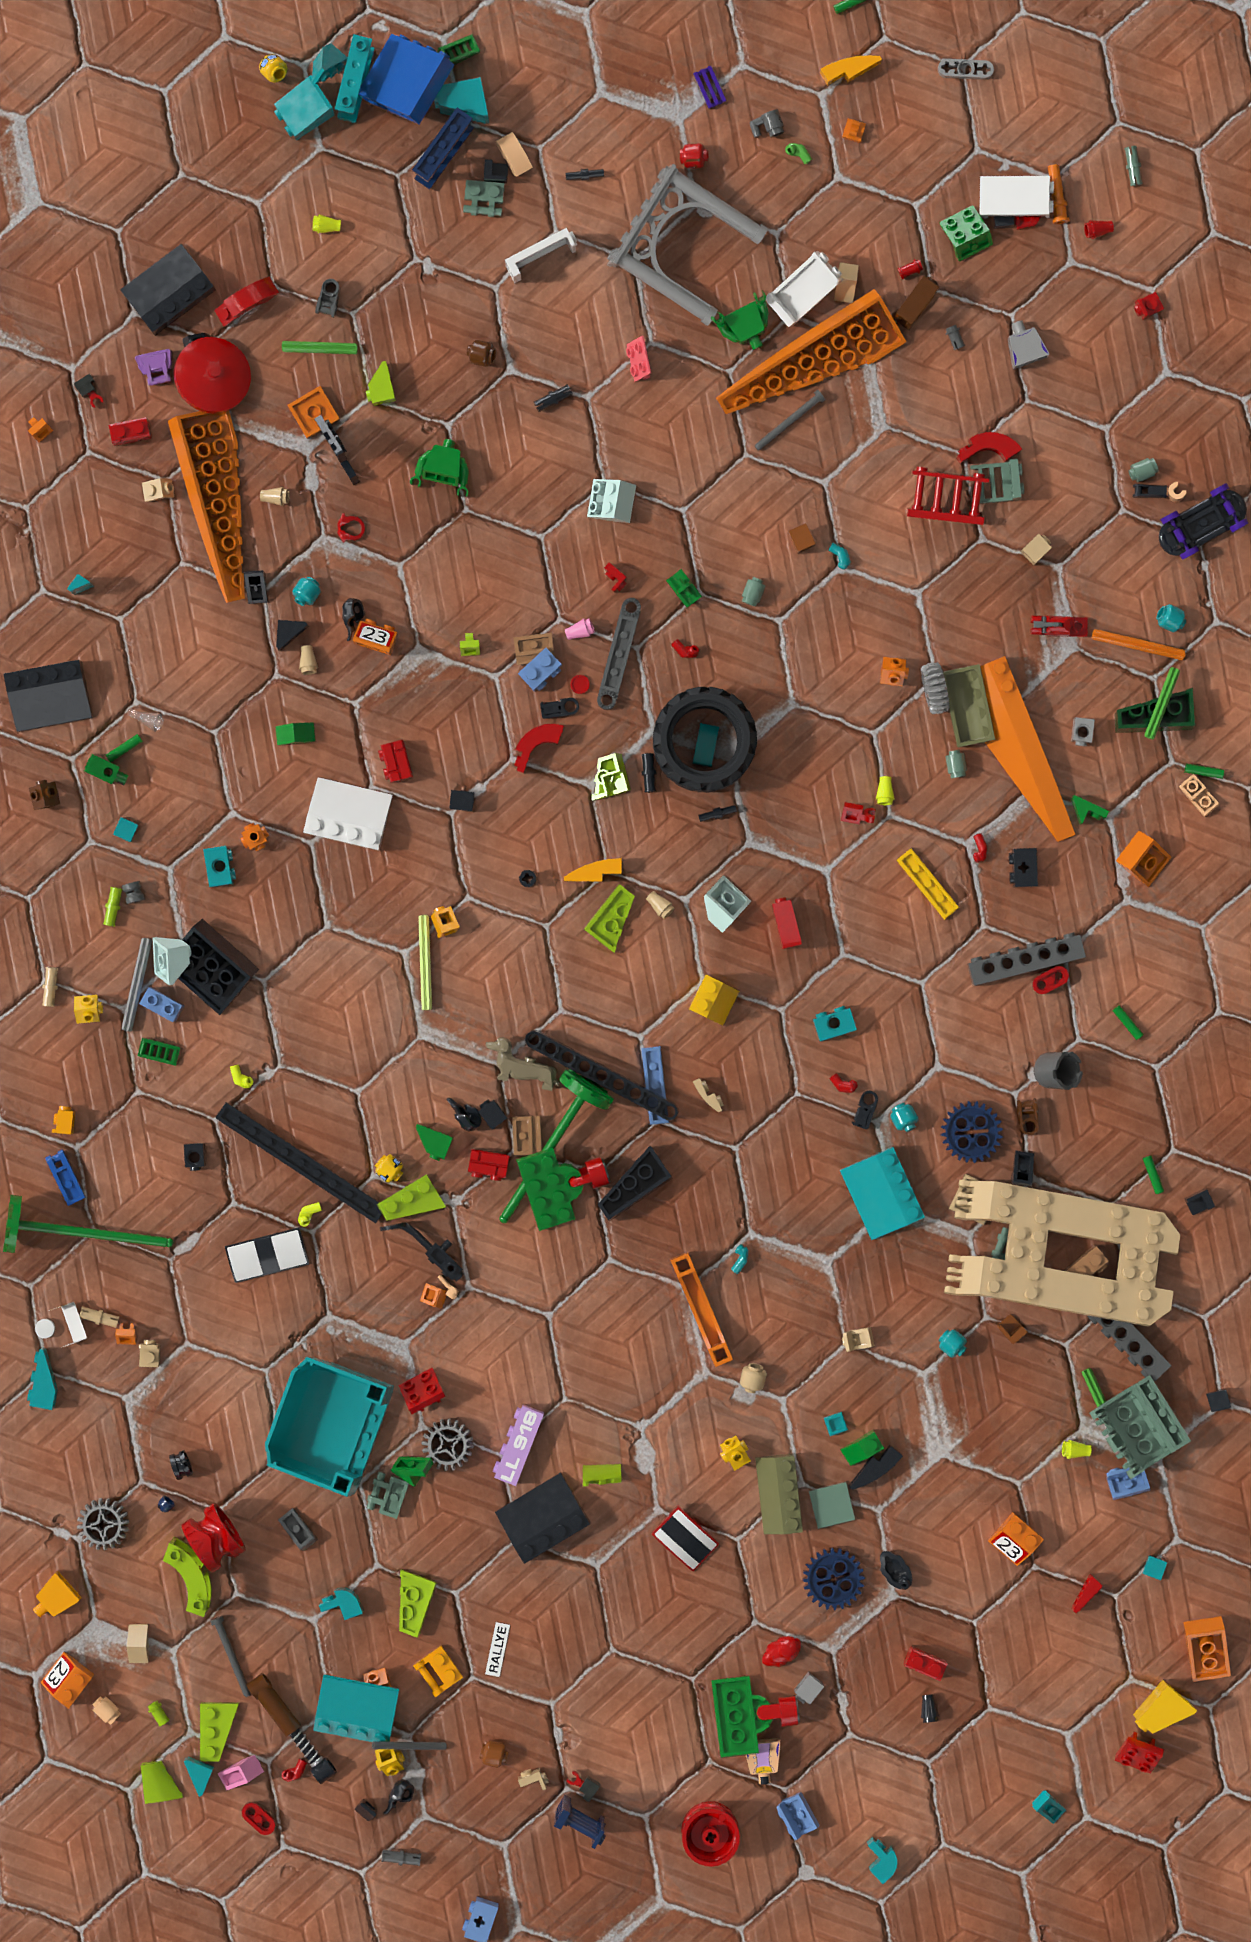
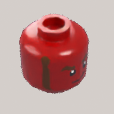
[680,143,709,169]

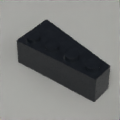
[597,1146,673,1221]

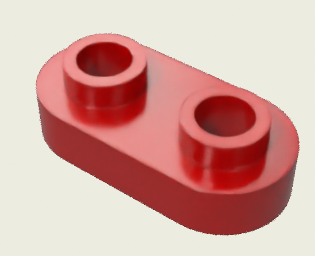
[1032,966,1069,994]
[242,1802,276,1835]

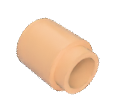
[92,1696,121,1725]

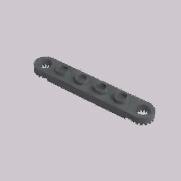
[597,598,641,710]

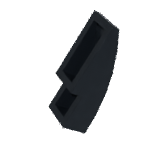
[849,1445,903,1490]

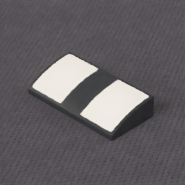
[225,1227,310,1283]

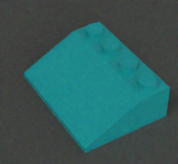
[840,1147,925,1240]
[313,1674,399,1742]

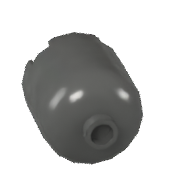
[1034,1052,1083,1090]

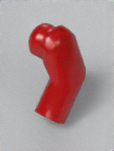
[973,833,987,863]
[829,1073,858,1093]
[281,1758,308,1782]

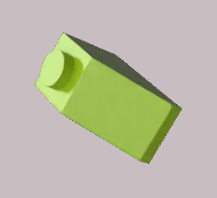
[366,361,396,406]

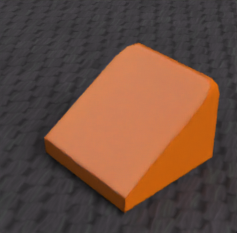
[420,1283,447,1309]

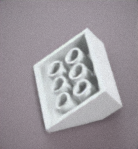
[303,777,393,851]

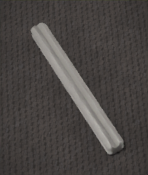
[122,938,152,1032]

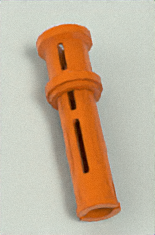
[1047,164,1070,224]

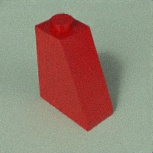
[771,897,802,949]

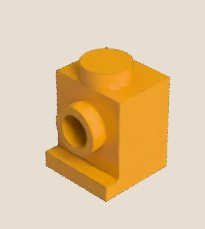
[431,906,459,938]
[52,1106,76,1134]

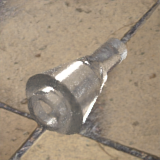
[128,709,164,732]

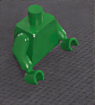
[711,290,769,351]
[410,439,469,497]

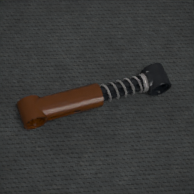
[246,1673,337,1784]

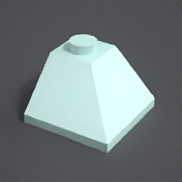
[704,875,751,933]
[153,937,191,985]

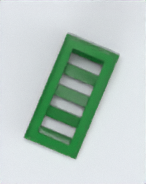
[437,34,481,65]
[138,1038,181,1066]

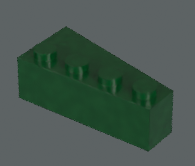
[1114,688,1195,733]

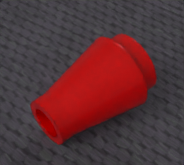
[1084,220,1114,239]

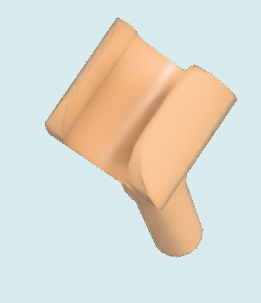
[438,1275,459,1299]

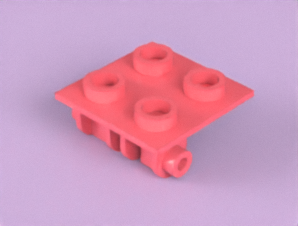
[626,336,652,382]

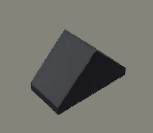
[244,570,267,604]
[276,620,309,651]

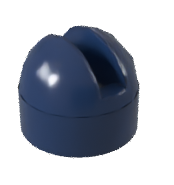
[158,1495,175,1513]

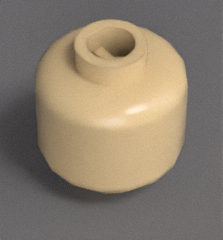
[740,1363,767,1393]

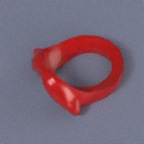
[337,513,365,543]

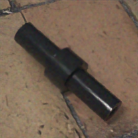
[565,169,604,181]
[698,805,737,822]

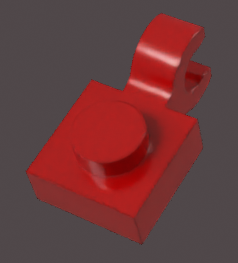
[841,802,876,824]

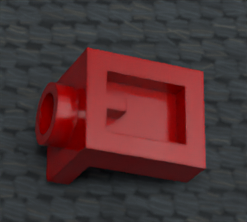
[1134,292,1164,320]
[604,562,627,593]

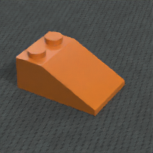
[1183,1616,1231,1682]

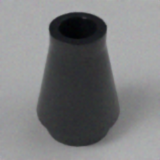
[921,1694,940,1723]

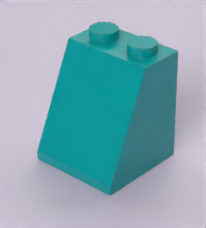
[274,75,335,140]
[434,77,489,124]

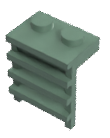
[970,459,1024,504]

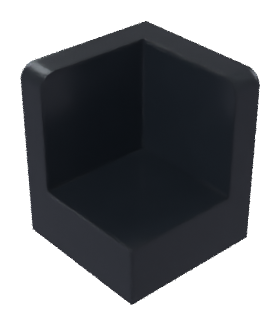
[484,159,508,184]
[449,790,475,812]
[1184,1188,1216,1215]

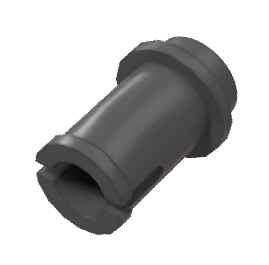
[945,325,965,351]

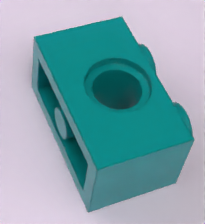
[203,846,236,888]
[812,1006,857,1041]

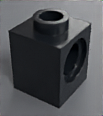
[478,1099,507,1130]
[184,1143,206,1171]

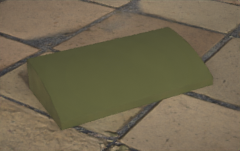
[943,664,995,747]

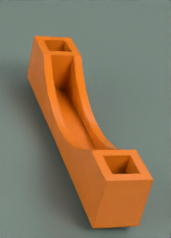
[670,1252,733,1367]

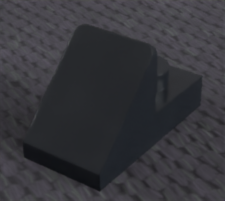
[1011,1150,1034,1187]

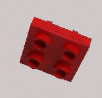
[398,1368,446,1414]
[1115,1732,1164,1774]

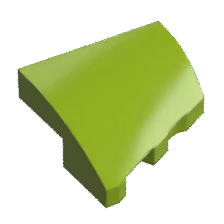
[592,753,631,800]
[583,1464,621,1486]
[141,1761,183,1804]

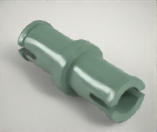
[1124,146,1143,186]

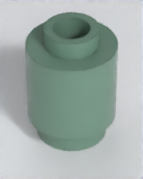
[1128,458,1159,483]
[742,577,766,607]
[945,750,967,778]

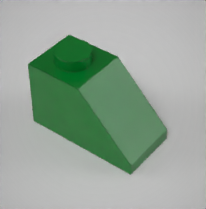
[416,1123,453,1161]
[840,1430,884,1466]

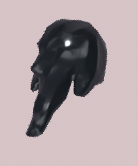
[342,598,365,641]
[446,1098,482,1132]
[383,1779,414,1814]

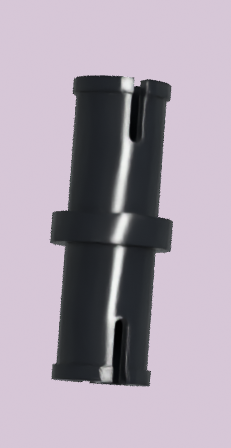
[533,384,573,412]
[641,753,657,793]

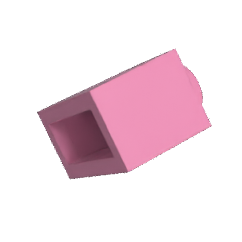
[218,1755,264,1790]

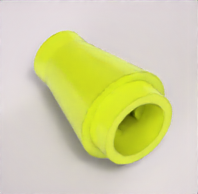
[313,214,341,234]
[876,776,895,805]
[1062,1440,1092,1459]

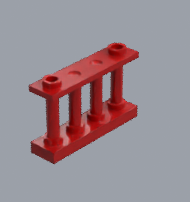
[906,466,989,525]

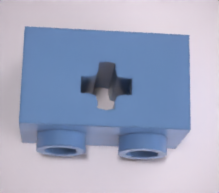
[139,987,184,1022]
[462,1896,499,1942]

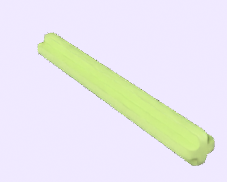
[419,915,432,1010]

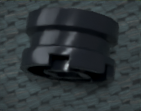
[169,1450,193,1480]

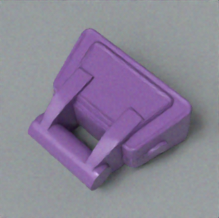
[135,349,172,386]

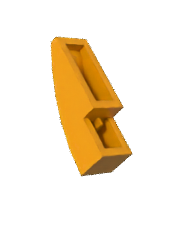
[820,55,882,86]
[564,858,622,882]

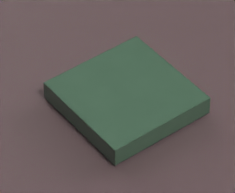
[809,1482,855,1529]

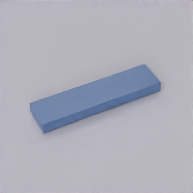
[641,1046,669,1125]

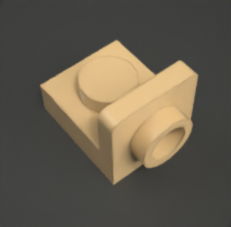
[139,1340,160,1367]

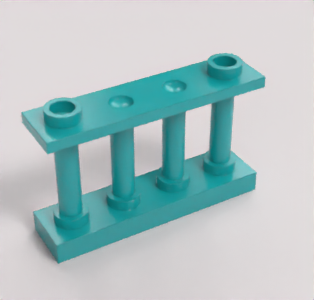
[335,34,375,123]

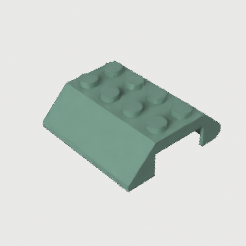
[1089,1375,1191,1479]

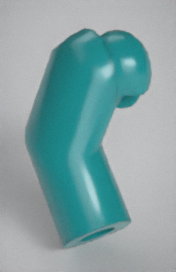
[828,543,851,570]
[731,1244,749,1274]

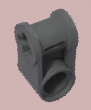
[315,279,340,318]

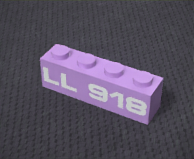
[492,1404,544,1486]

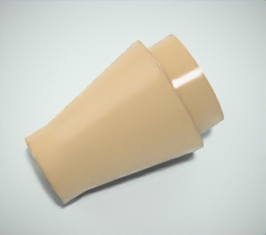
[260,487,289,506]
[299,645,318,675]
[646,891,675,919]

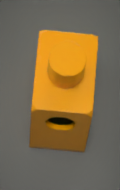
[33,1571,82,1618]

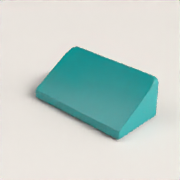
[67,574,94,595]

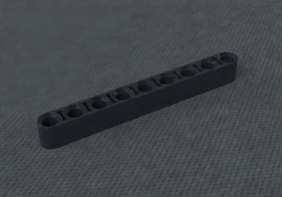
[525,1030,679,1120]

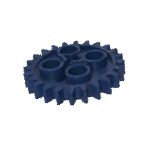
[940,1101,1003,1163]
[802,1547,865,1610]

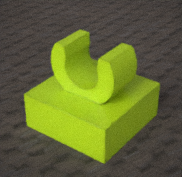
[460,633,480,656]

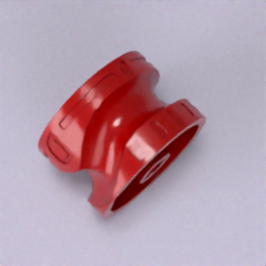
[181,1503,246,1572]
[681,1801,740,1867]

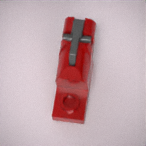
[1030,615,1088,637]

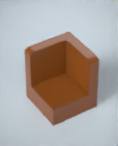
[788,524,816,554]
[996,1314,1027,1345]

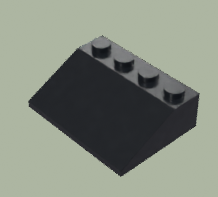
[120,244,216,336]
[3,660,92,732]
[178,919,260,1015]
[495,1472,590,1564]

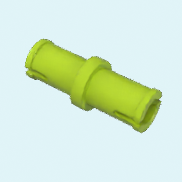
[103,887,123,927]

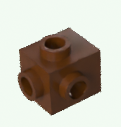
[29,780,60,810]

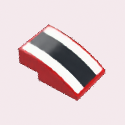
[651,1505,719,1571]

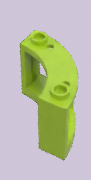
[163,1537,212,1617]

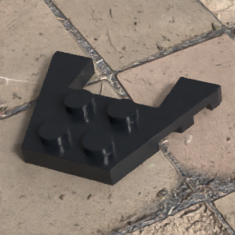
[314,415,360,485]

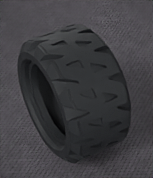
[653,687,757,792]

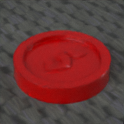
[570,675,590,694]

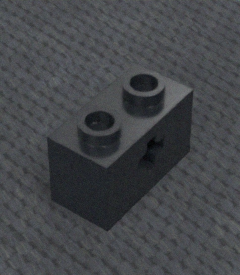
[1009,848,1038,888]

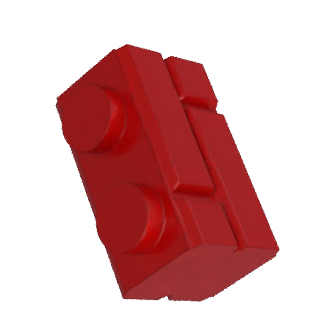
[109,417,152,446]
[378,739,413,783]
[468,1149,510,1181]
[904,1646,948,1681]

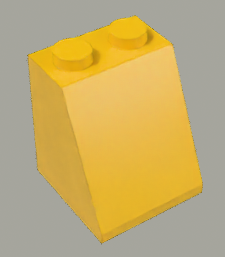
[689,975,739,1026]
[1133,1680,1197,1734]

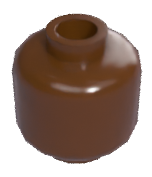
[467,340,496,367]

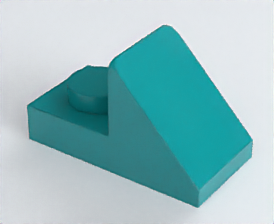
[1032,1790,1066,1824]

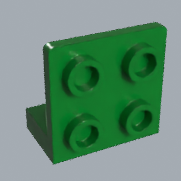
[940,206,993,262]

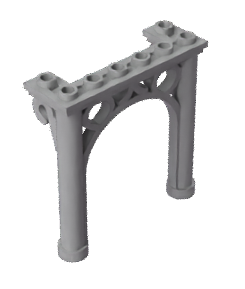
[607,164,768,326]

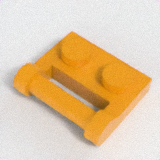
[413,1645,463,1697]

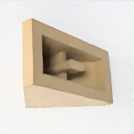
[834,262,859,303]
[127,1624,149,1663]

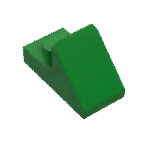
[1071,795,1109,825]
[391,1457,434,1487]

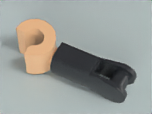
[1133,482,1187,503]

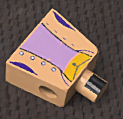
[746,1738,780,1785]

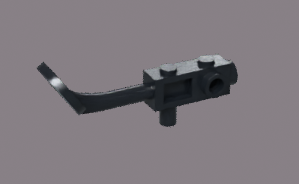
[380,1222,464,1282]

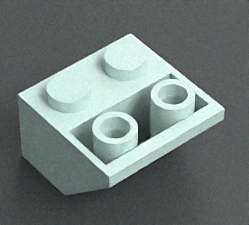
[587,479,636,523]

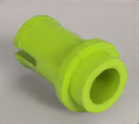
[148,1701,170,1727]

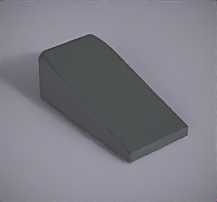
[278,1508,318,1551]

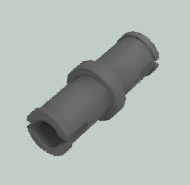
[381,1849,421,1866]

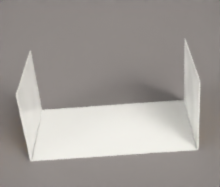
[49,1302,87,1347]

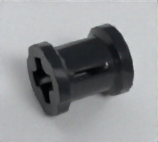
[519,870,536,887]

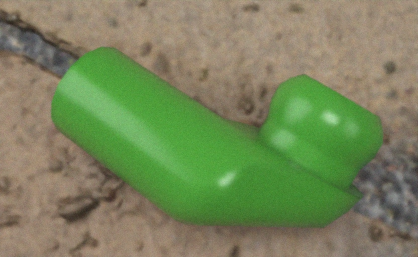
[785,143,813,165]

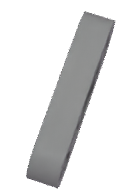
[938,59,994,80]

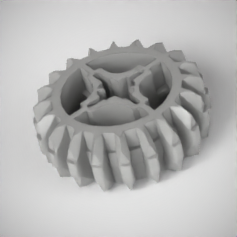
[921,662,949,714]
[422,1418,474,1471]
[77,1498,129,1550]

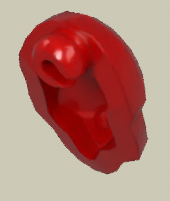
[762,1636,801,1667]

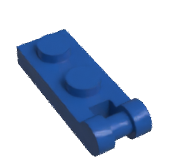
[45,1149,86,1206]

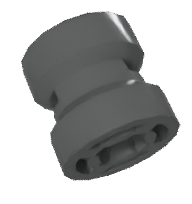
[122,881,145,904]

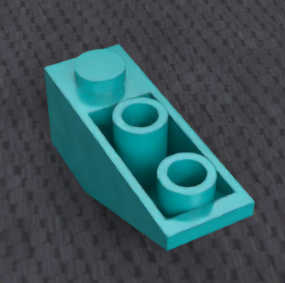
[312,43,348,85]
[27,1348,58,1410]

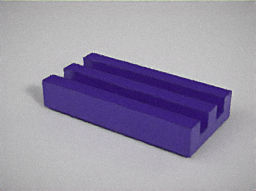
[693,66,726,109]

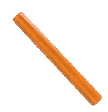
[1092,629,1185,660]

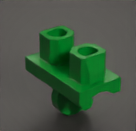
[666,569,702,608]

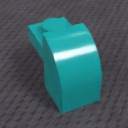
[319,1587,364,1620]
[867,1837,897,1884]

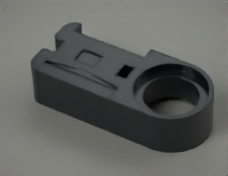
[540,698,579,719]
[852,1090,878,1129]

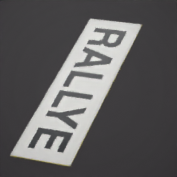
[485,1622,510,1677]

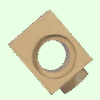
[1021,534,1052,565]

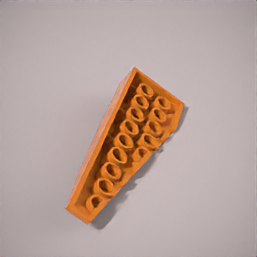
[716,289,906,414]
[168,411,245,603]
[980,656,1076,842]

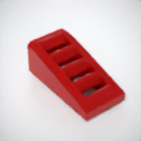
[1071,1574,1102,1613]

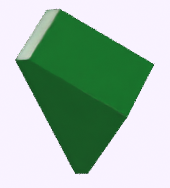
[275,722,316,746]

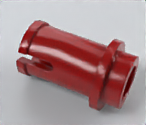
[897,259,923,279]

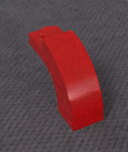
[214,276,279,327]
[956,432,1022,464]
[514,724,564,774]

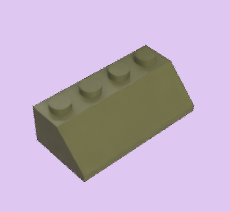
[755,1453,803,1534]

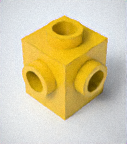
[74,995,103,1024]
[720,1436,751,1471]
[375,1749,405,1776]

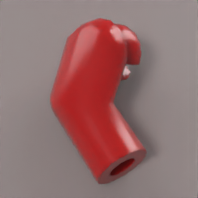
[671,639,699,658]

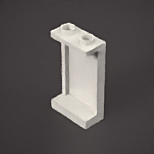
[980,176,1054,218]
[505,228,577,283]
[766,251,843,327]

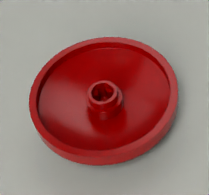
[174,337,251,414]

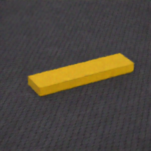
[896,848,959,920]

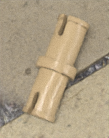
[42,967,58,1007]
[79,1306,120,1328]

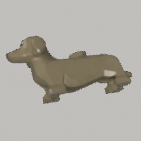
[485,1037,560,1091]

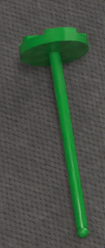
[499,1069,614,1223]
[3,1194,174,1253]

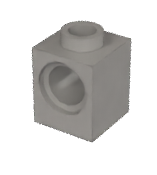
[1071,717,1095,746]
[794,1672,824,1704]

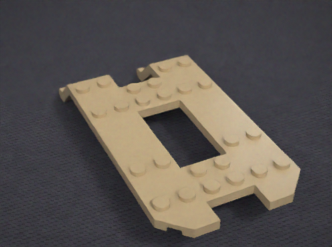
[944,1180,1180,1326]

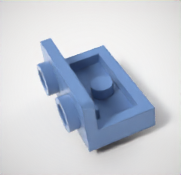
[518,648,562,691]
[1106,1467,1150,1500]
[777,1792,820,1840]

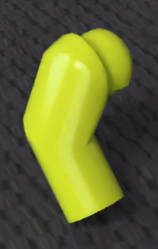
[230,1064,254,1089]
[298,1202,322,1227]

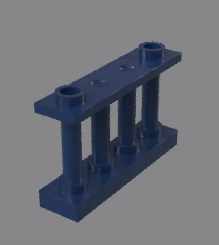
[412,107,474,190]
[554,1794,606,1849]

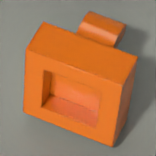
[842,118,866,143]
[28,417,53,443]
[115,1323,137,1345]

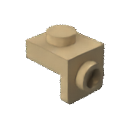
[142,478,174,502]
[842,1327,875,1352]
[518,1768,549,1790]

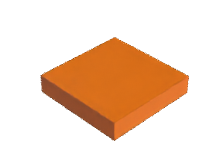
[287,386,340,439]

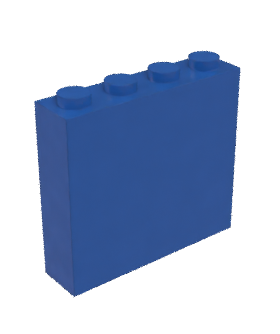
[359,34,454,125]

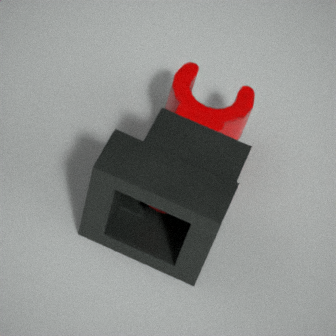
[74,373,104,408]
[567,1771,601,1802]

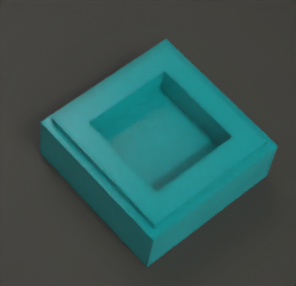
[113,817,139,842]
[824,1412,848,1436]
[1142,1555,1168,1580]

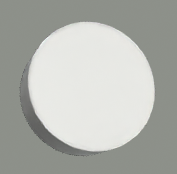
[35,1319,55,1338]

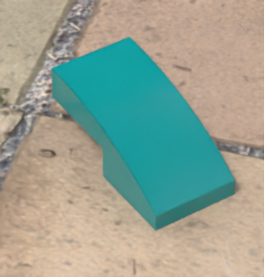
[692,723,719,767]

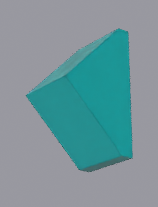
[184,1757,214,1797]

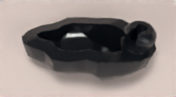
[880,1551,912,1590]

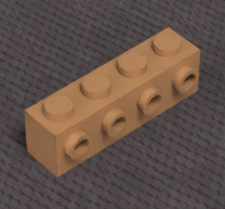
[1047,1245,1108,1310]

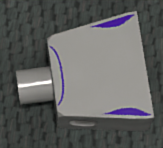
[1008,320,1049,369]

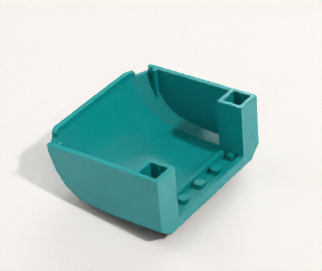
[265,1357,394,1497]

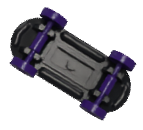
[1159,483,1249,560]

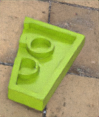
[584,884,635,953]
[377,1174,446,1221]
[399,1569,437,1638]
[200,1702,239,1762]

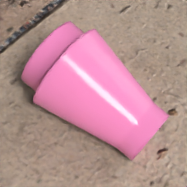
[565,618,595,640]

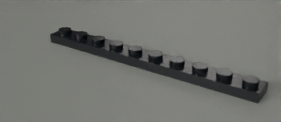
[216,1102,382,1224]

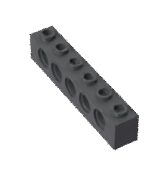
[967,932,1086,986]
[1087,1316,1171,1381]

